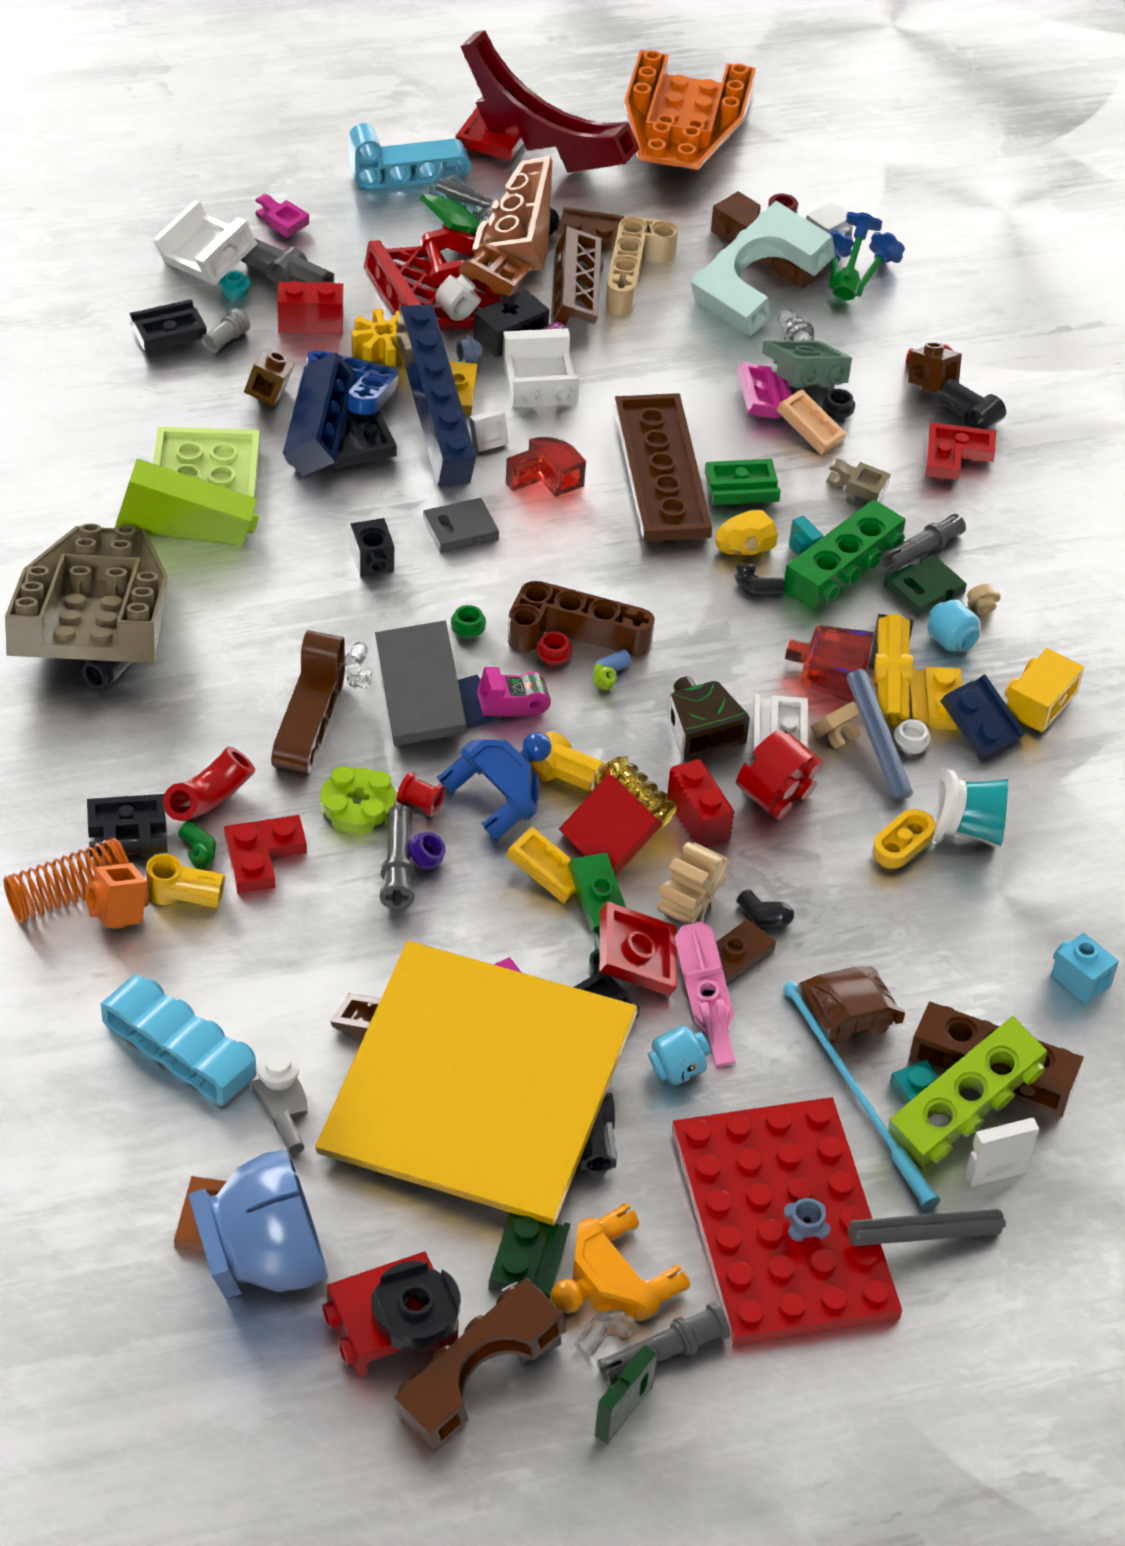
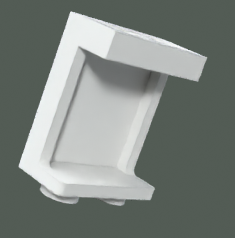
[154,200,257,285]
[503,328,579,408]

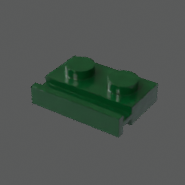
[488,1213,571,1300]

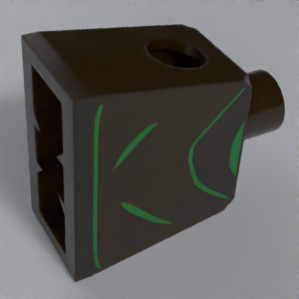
[668,676,750,760]

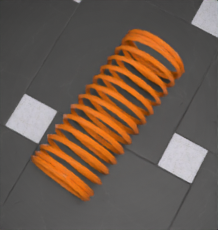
[3,837,129,924]

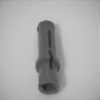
[880,514,966,573]

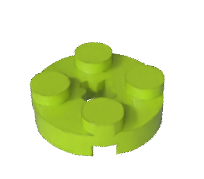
[320,766,396,834]

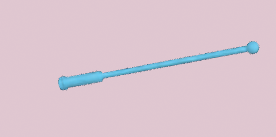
[783,982,940,1211]

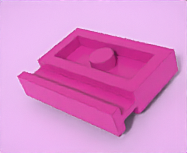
[736,361,792,419]

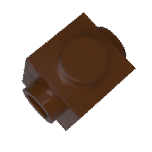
[244,349,295,406]

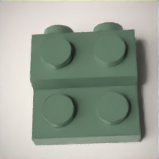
[762,340,852,388]

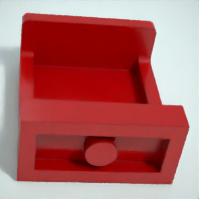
[322,1251,459,1378]

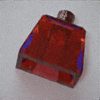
[785,625,874,703]

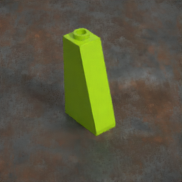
[114,458,260,545]

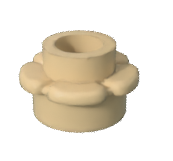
[967,584,1001,615]

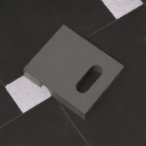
[423,498,499,553]

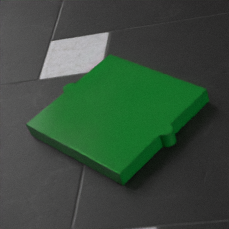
[420,193,480,234]

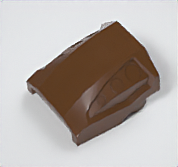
[798,966,905,1043]

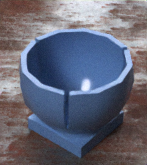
[188,1149,329,1299]

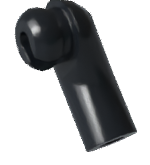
[734,562,784,595]
[736,889,794,927]

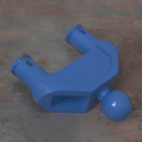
[436,732,552,842]

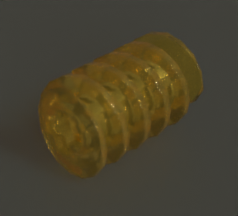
[595,756,677,833]

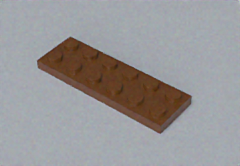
[614,393,712,541]

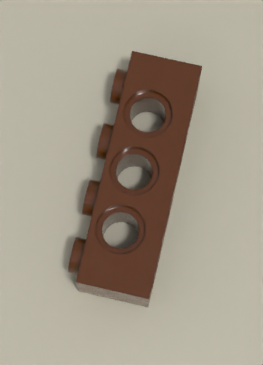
[908,1001,1084,1117]

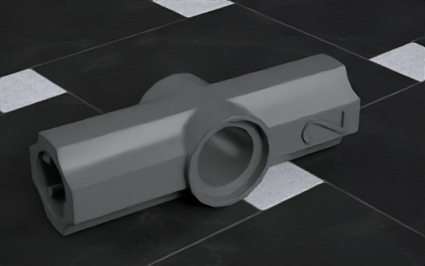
[241,238,334,286]

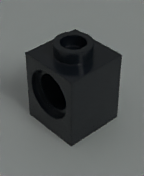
[350,518,394,577]

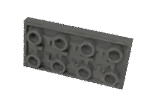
[375,620,467,746]

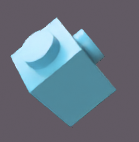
[1051,932,1119,1005]

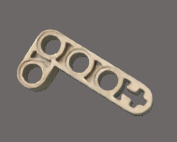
[606,217,678,317]

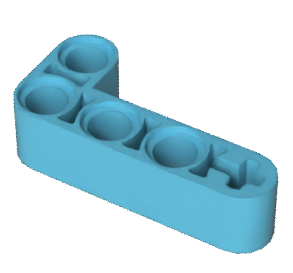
[349,123,472,190]

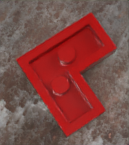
[925,422,996,480]
[224,815,307,894]

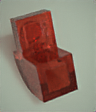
[505,437,586,497]

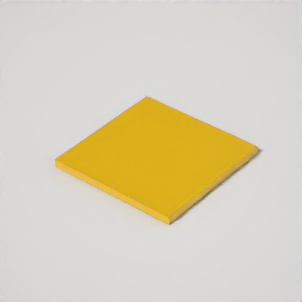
[315,940,637,1226]

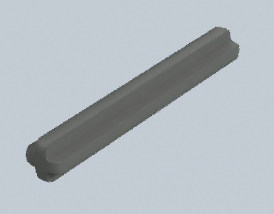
[847,1209,1006,1246]

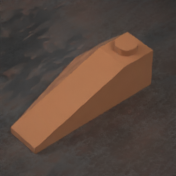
[472,156,552,272]

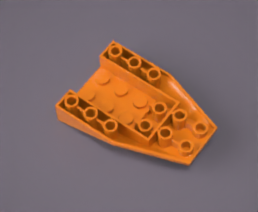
[624,50,756,170]

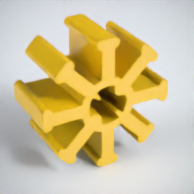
[351,309,405,368]

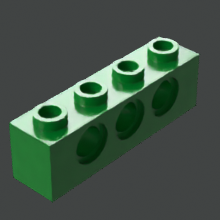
[784,499,906,611]

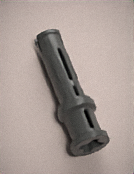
[379,806,415,910]
[597,1302,730,1387]

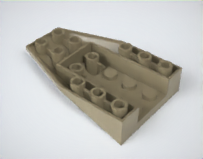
[5,523,168,663]

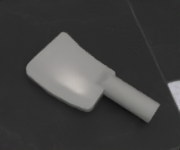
[252,1078,308,1155]

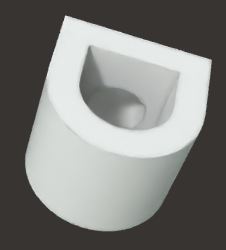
[435,274,482,321]

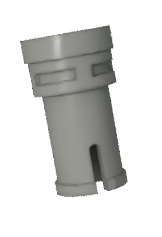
[203,308,250,353]

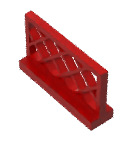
[364,240,478,331]

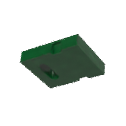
[884,554,967,616]
[594,1344,658,1445]

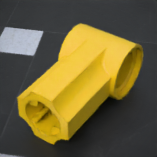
[530,731,606,792]
[146,854,225,908]

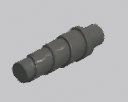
[435,178,493,209]

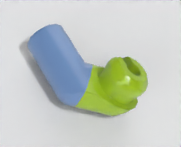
[592,649,632,690]

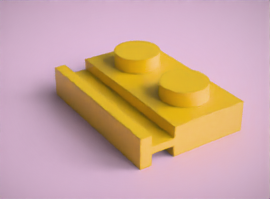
[909,666,963,730]

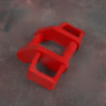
[421,223,500,308]

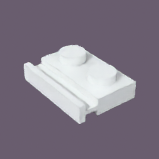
[753,694,808,757]

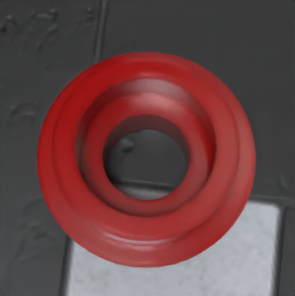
[536,631,572,665]

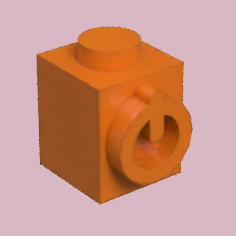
[85,863,149,929]

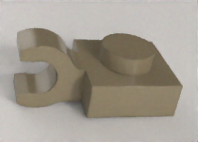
[826,458,891,501]

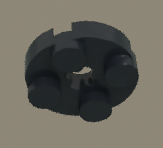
[371,1261,461,1350]

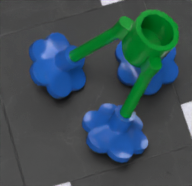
[828,211,905,300]

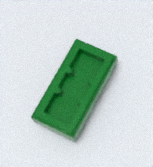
[568,852,626,933]

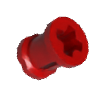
[396,772,446,818]

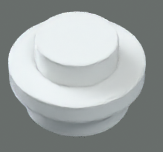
[893,719,931,754]
[257,1051,299,1090]

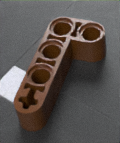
[507,581,655,656]
[271,630,345,774]

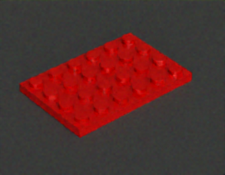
[671,1097,903,1346]

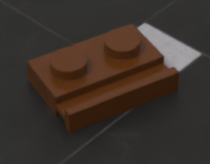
[555,207,624,252]

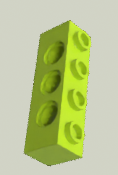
[888,1016,1047,1168]

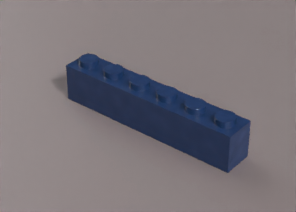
[396,304,476,486]

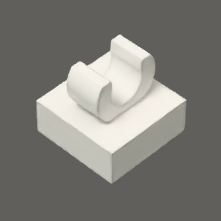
[469,409,509,452]

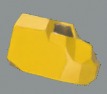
[715,510,778,556]

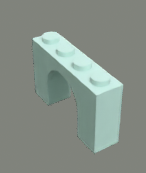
[690,201,835,337]

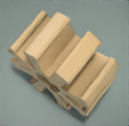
[657,842,729,925]

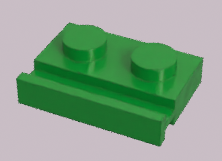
[705,459,781,505]

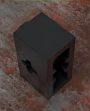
[474,289,550,358]

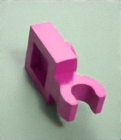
[255,193,310,238]

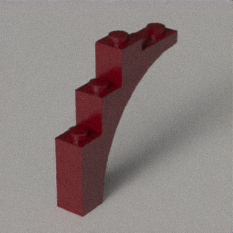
[460,30,640,173]

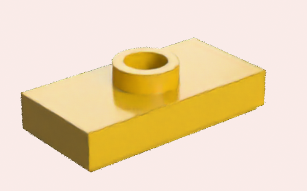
[449,361,478,415]
[505,826,577,904]

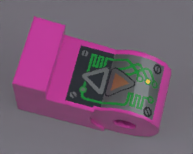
[477,667,551,717]

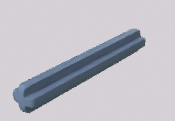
[847,669,913,801]

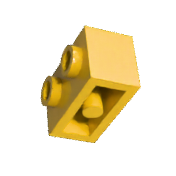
[1005,648,1085,733]

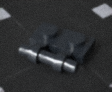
[87,794,168,859]

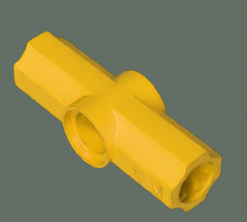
[874,614,913,726]

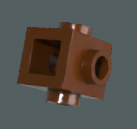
[908,342,962,392]

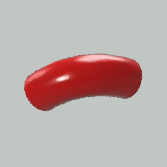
[163,746,255,821]

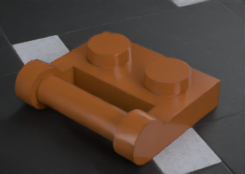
[459,243,532,297]

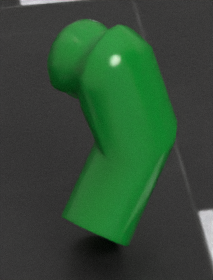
[178,821,216,868]

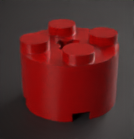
[736,729,824,820]

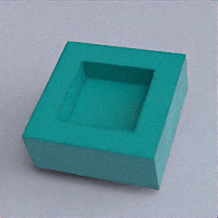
[789,515,824,555]
[890,1060,939,1105]

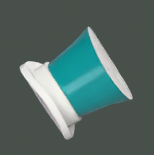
[934,768,1008,849]

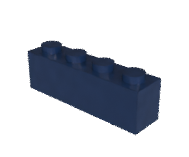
[282,352,355,476]

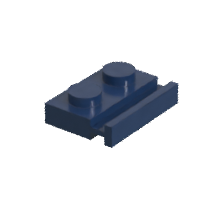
[940,674,1026,760]

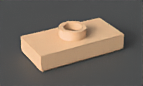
[777,389,847,456]

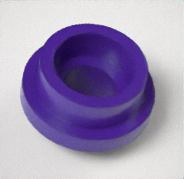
[408,832,446,870]

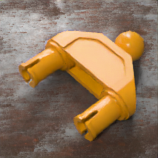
[551,1203,690,1321]

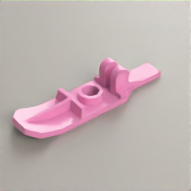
[674,921,736,1068]

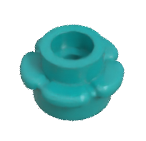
[219,271,251,300]

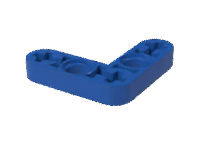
[306,351,399,415]

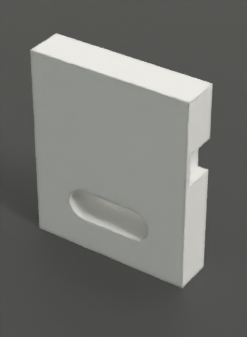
[964,1117,1040,1187]

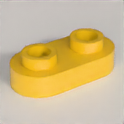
[872,809,935,868]

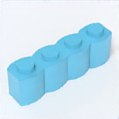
[100,974,257,1106]

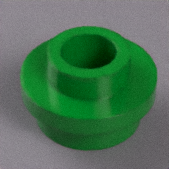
[450,605,486,638]

